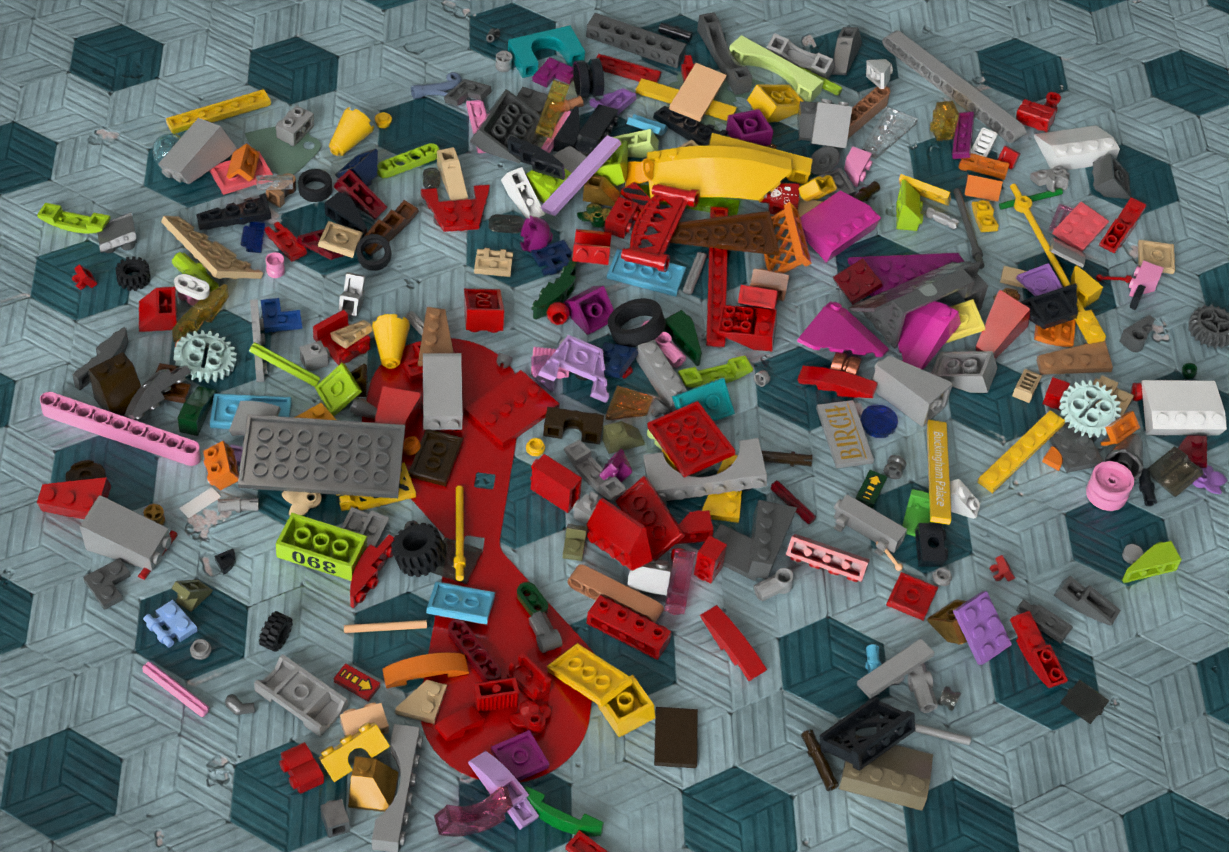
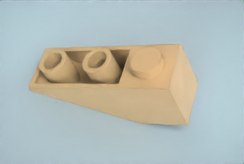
[437,147,468,201]

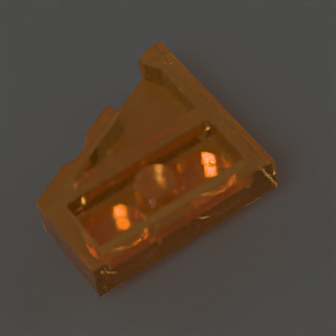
[605,386,653,420]

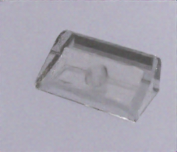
[256,175,293,190]

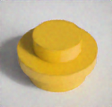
[375,112,392,128]
[526,438,545,456]

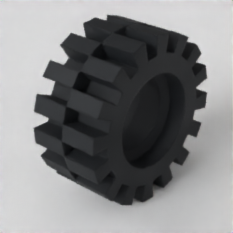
[115,256,151,291]
[259,611,293,652]

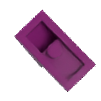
[599,449,632,483]

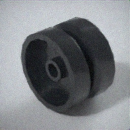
[573,58,604,98]

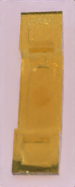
[535,80,570,138]

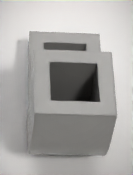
[338,272,366,316]

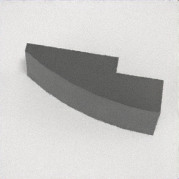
[1054,576,1121,626]

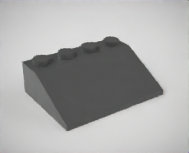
[470,89,547,163]

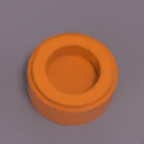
[403,436,421,456]

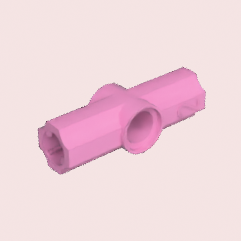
[642,320,686,368]

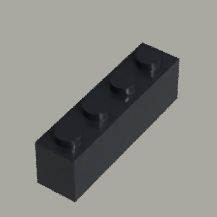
[576,104,619,154]

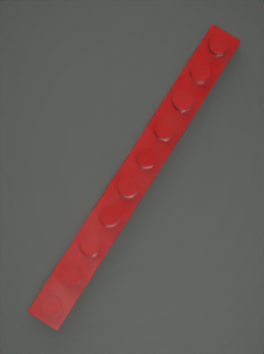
[706,207,728,347]

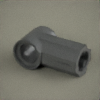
[529,611,562,653]

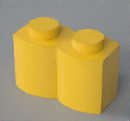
[799,175,837,201]

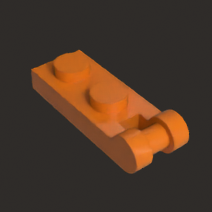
[958,153,1009,180]

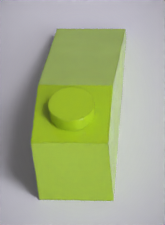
[1122,541,1182,583]

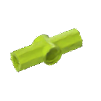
[172,252,219,297]

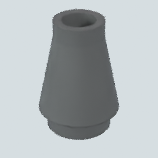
[350,398,377,420]

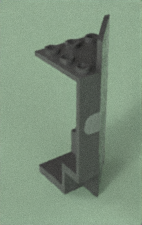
[848,261,988,349]

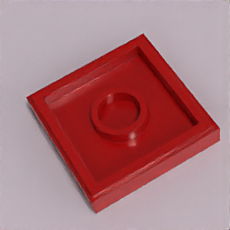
[886,572,938,621]

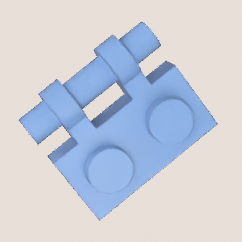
[144,600,197,648]

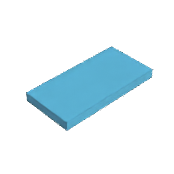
[607,249,686,297]
[210,394,292,429]

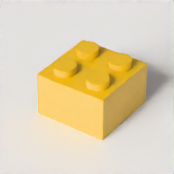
[598,675,655,737]

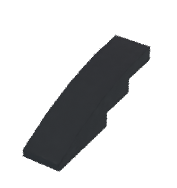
[507,136,565,180]

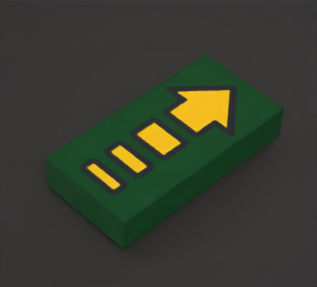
[855,470,887,508]

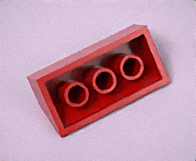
[587,498,653,571]

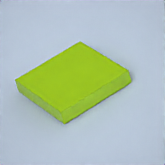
[315,363,362,416]

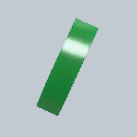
[524,786,604,837]

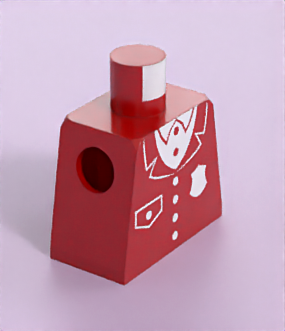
[760,183,800,218]

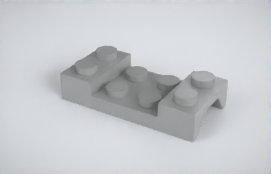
[254,654,348,737]

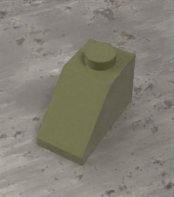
[602,421,645,454]

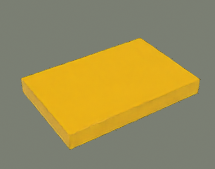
[899,174,951,206]

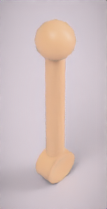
[876,541,903,571]

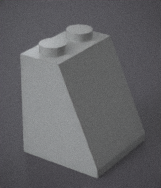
[810,99,852,148]

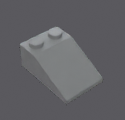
[931,351,997,393]

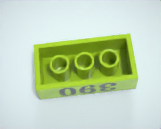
[275,513,367,581]

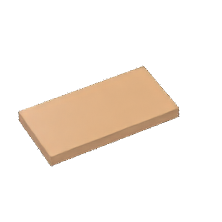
[669,63,727,122]

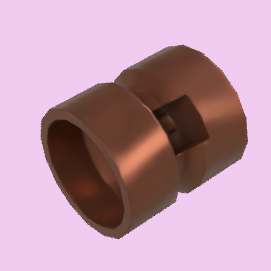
[830,352,862,375]

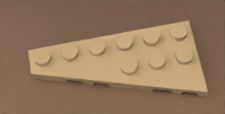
[161,216,263,279]

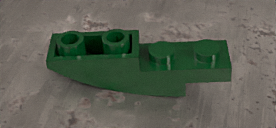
[531,260,577,320]

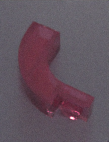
[664,549,695,615]
[434,786,513,837]

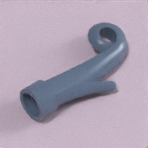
[411,72,462,99]

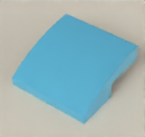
[626,114,668,136]

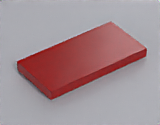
[615,476,685,561]

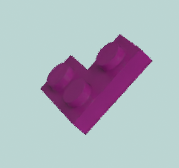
[532,57,573,88]

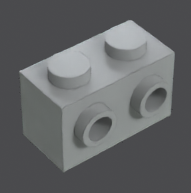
[276,105,314,146]

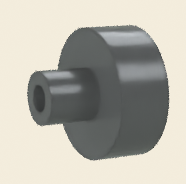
[651,398,670,417]

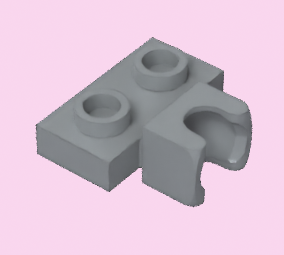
[1030,166,1070,192]

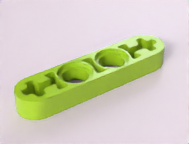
[377,143,439,178]

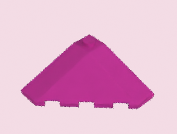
[797,301,889,357]
[898,301,961,370]

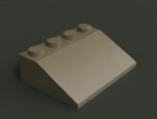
[839,735,933,811]

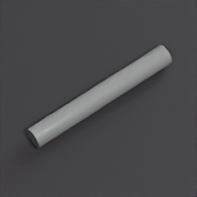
[914,723,971,745]

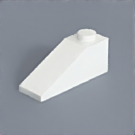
[866,59,893,89]
[501,167,545,219]

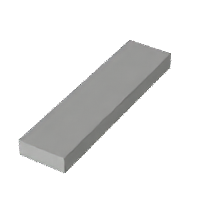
[857,639,934,699]

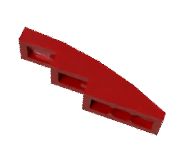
[798,365,878,398]
[700,605,767,681]

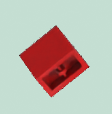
[139,287,177,332]

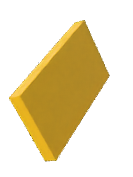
[547,643,633,707]

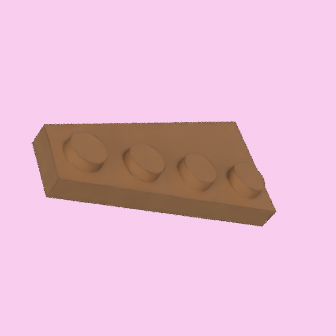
[418,307,453,366]
[1036,341,1113,375]

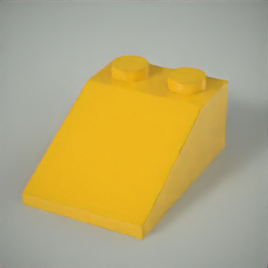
[747,84,805,123]

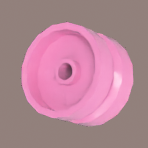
[1086,461,1134,511]

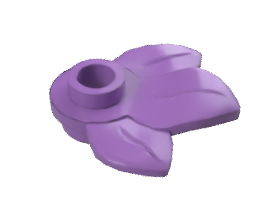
[1192,465,1228,494]

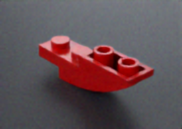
[1099,197,1147,254]
[350,535,394,608]
[1010,611,1068,688]

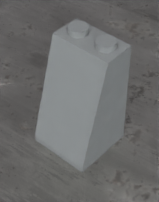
[158,118,237,184]
[423,353,463,430]
[871,355,953,427]
[80,495,171,571]

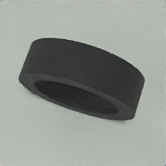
[608,298,666,347]

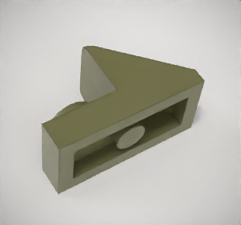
[562,524,587,561]
[172,579,213,611]

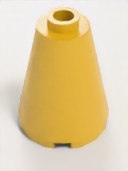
[329,107,374,156]
[372,314,410,369]

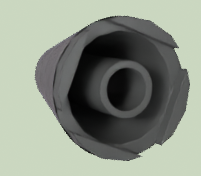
[1105,434,1143,481]

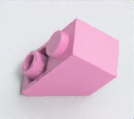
[844,146,873,187]
[1128,261,1164,297]

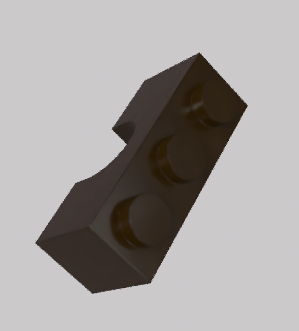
[543,407,604,445]

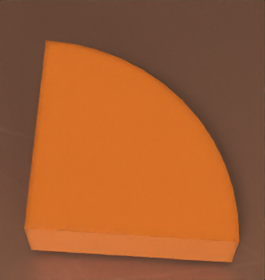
[1042,446,1062,471]

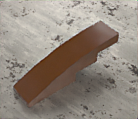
[363,200,419,256]

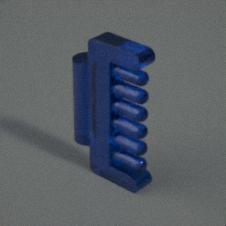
[240,222,265,253]

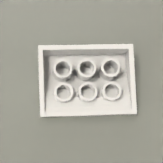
[1034,125,1120,170]
[1141,380,1227,435]

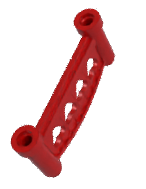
[621,184,700,272]

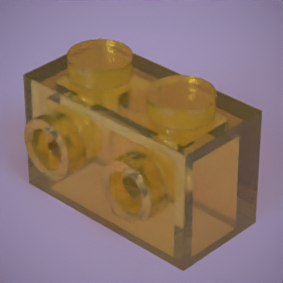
[930,101,959,141]

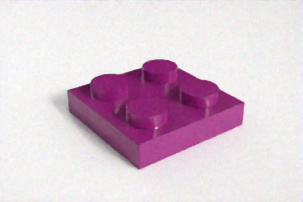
[491,730,549,782]

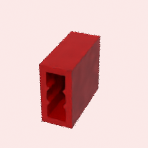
[530,454,582,513]

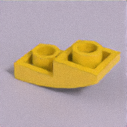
[971,200,999,233]

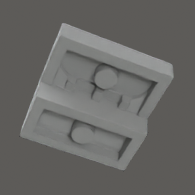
[1049,237,1086,268]
[229,401,281,436]
[341,507,389,547]

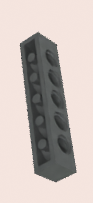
[586,13,686,68]

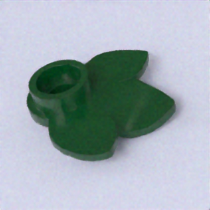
[577,203,611,228]

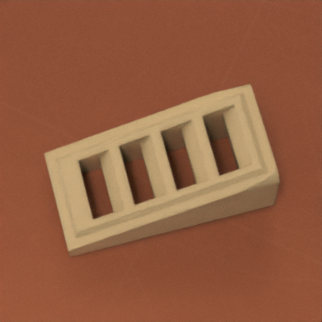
[1012,369,1042,403]

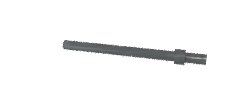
[953,188,985,269]

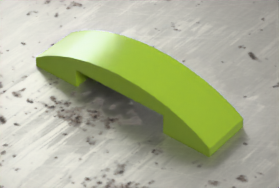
[37,203,111,233]
[678,355,753,388]

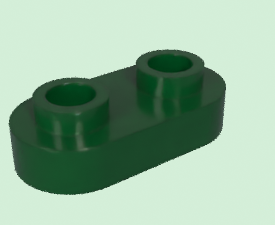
[517,582,548,616]

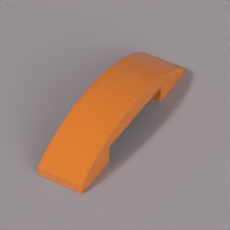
[382,653,469,688]

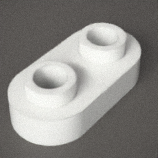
[174,274,210,300]

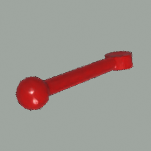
[1096,274,1132,283]

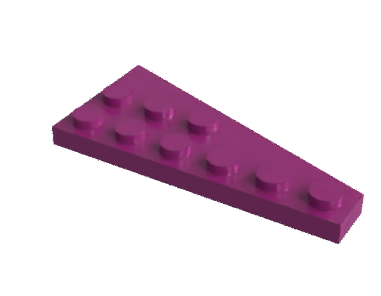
[848,253,965,297]

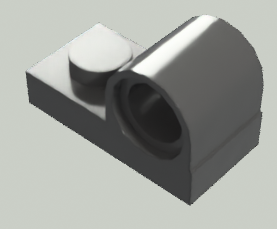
[1119,315,1155,352]

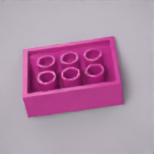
[800,190,881,262]

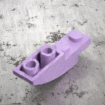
[468,751,539,830]

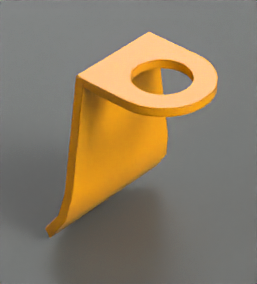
[625,158,654,187]

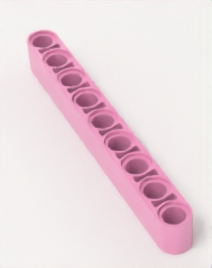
[40,392,201,466]

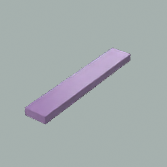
[541,135,621,216]

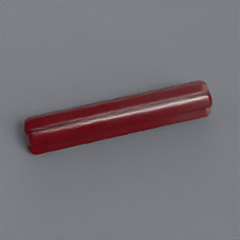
[771,480,816,524]

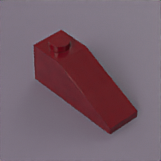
[334,169,388,219]

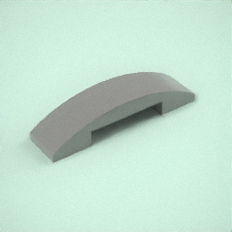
[564,439,627,500]

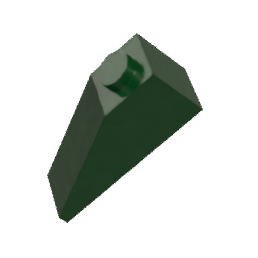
[663,310,702,366]
[177,386,217,436]

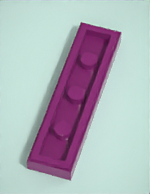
[952,112,975,159]

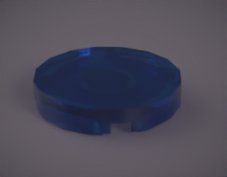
[860,405,898,438]

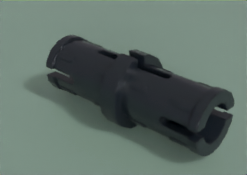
[658,22,693,42]
[1139,468,1157,506]

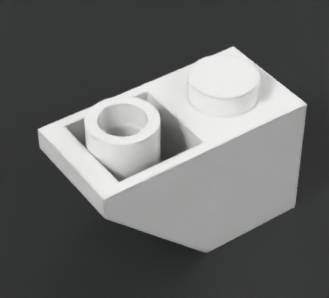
[950,479,981,519]

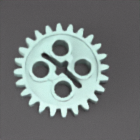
[174,330,237,383]
[1059,380,1122,438]

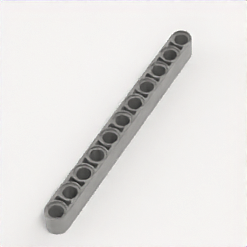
[882,30,1026,143]

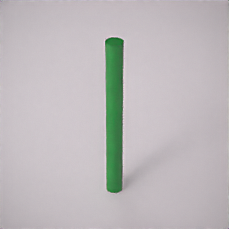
[999,188,1063,210]

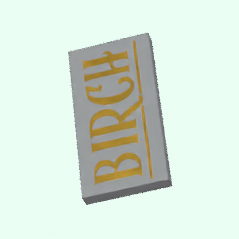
[816,400,874,468]

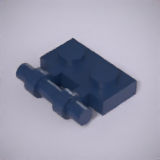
[531,240,572,276]

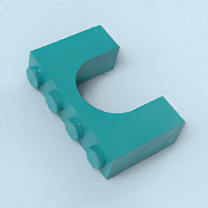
[508,25,585,78]

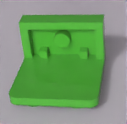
[902,489,943,536]

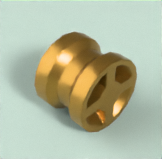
[143,504,165,526]

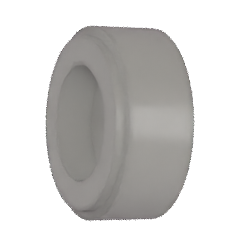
[1122,544,1143,564]

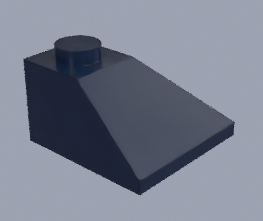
[335,149,378,187]

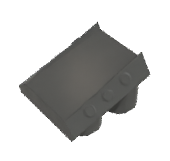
[97,212,137,253]

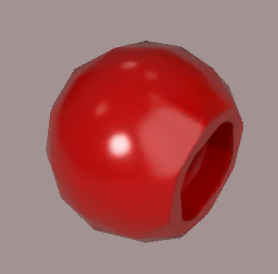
[547,302,570,325]

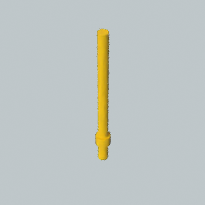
[454,486,466,581]

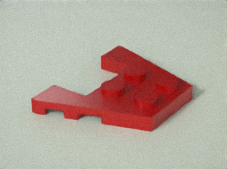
[421,185,490,232]

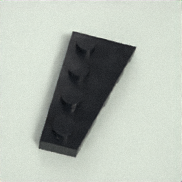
[653,106,728,146]
[196,193,272,230]

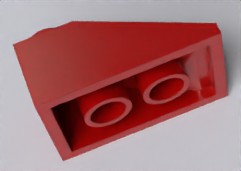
[464,288,504,333]

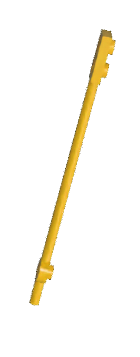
[1010,183,1106,344]

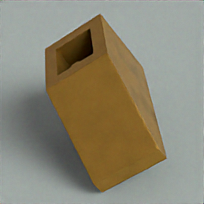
[583,175,621,207]

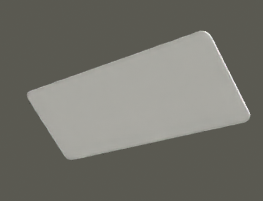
[180,488,221,518]

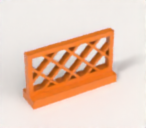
[764,202,812,273]

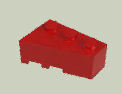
[37,477,111,520]

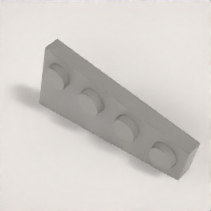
[250,299,268,382]

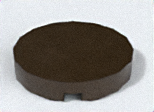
[66,460,106,482]

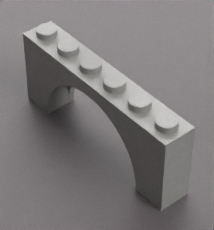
[643,438,767,502]

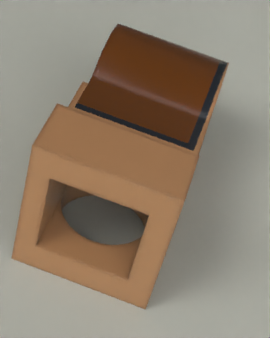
[266,173,296,208]

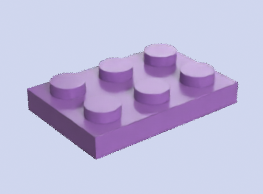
[953,591,1012,665]

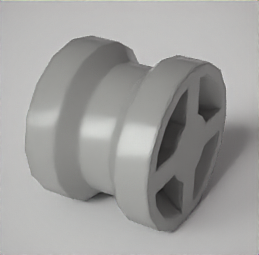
[495,51,512,72]

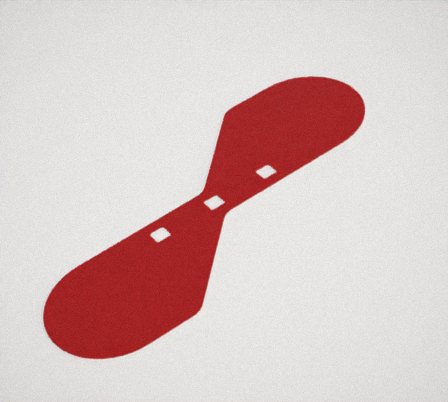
[361,338,593,783]

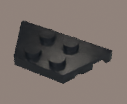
[1020,283,1078,329]

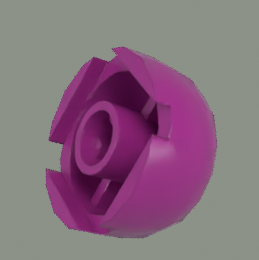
[520,215,553,252]

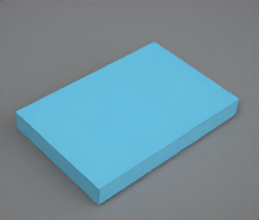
[426,582,495,624]

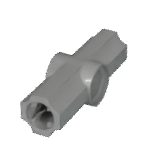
[908,663,938,713]

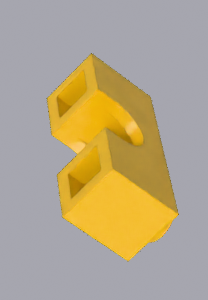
[318,722,390,782]

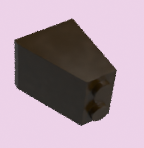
[89,352,141,416]

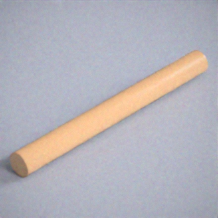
[344,620,427,633]

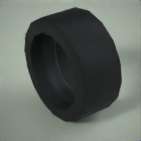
[298,169,332,202]
[356,234,392,271]

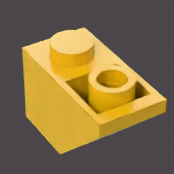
[1071,266,1103,308]

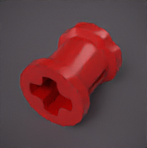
[1044,92,1061,113]

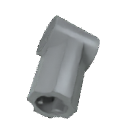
[753,568,793,602]

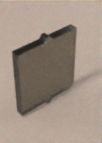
[1061,680,1110,724]

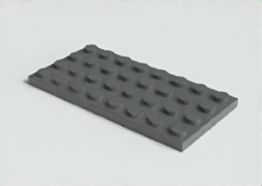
[238,414,405,499]

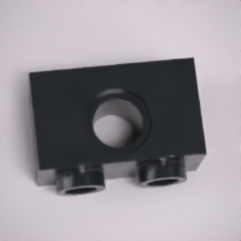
[914,523,948,567]

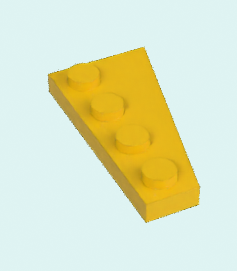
[702,455,742,523]

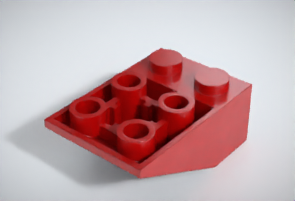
[717,305,777,352]

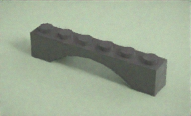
[697,12,753,95]

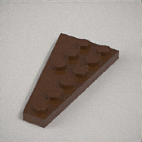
[670,211,779,256]

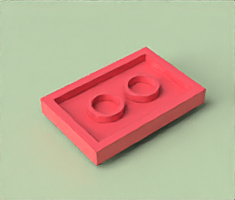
[210,151,273,195]
[1052,202,1109,252]

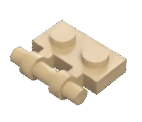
[474,248,513,277]

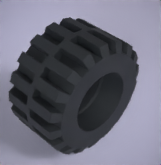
[391,523,447,577]

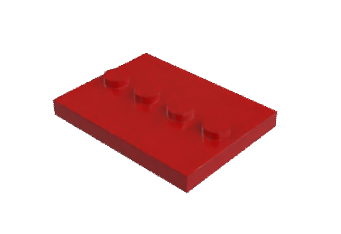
[464,370,560,447]
[647,401,735,478]

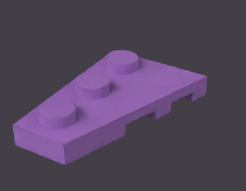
[1016,263,1063,296]

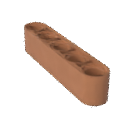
[848,86,890,139]
[567,564,664,623]

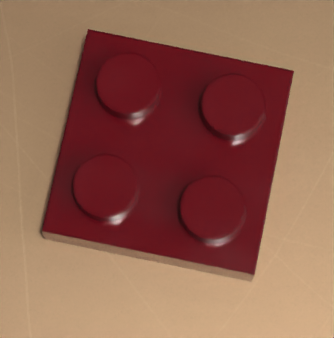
[833,258,883,305]

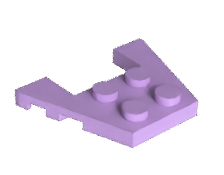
[538,335,609,403]

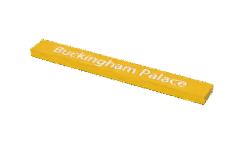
[927,420,951,525]

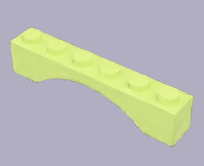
[729,35,823,102]

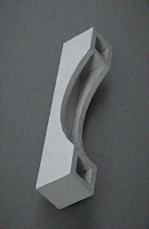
[372,724,423,852]

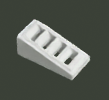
[971,128,998,157]

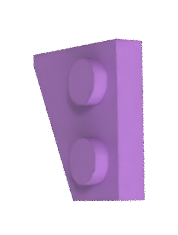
[590,88,636,115]

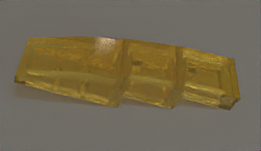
[172,284,229,343]

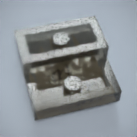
[1147,446,1204,497]

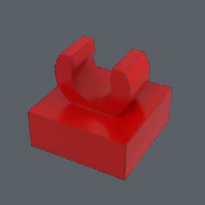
[997,146,1021,169]
[72,264,98,290]
[989,555,1015,582]

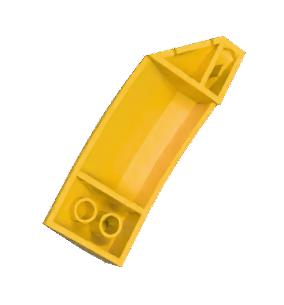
[647,145,793,203]

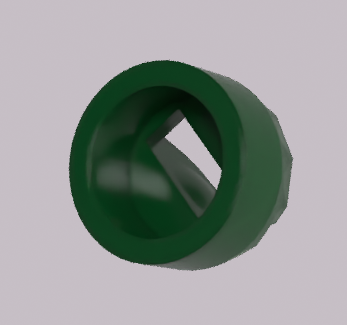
[1182,363,1197,379]

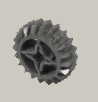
[1188,304,1229,349]

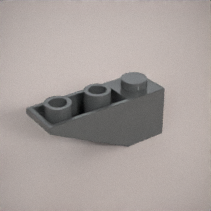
[831,27,862,75]

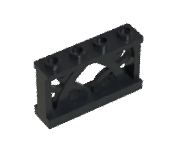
[820,697,916,771]

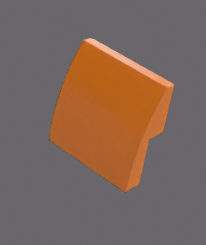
[1034,319,1076,347]

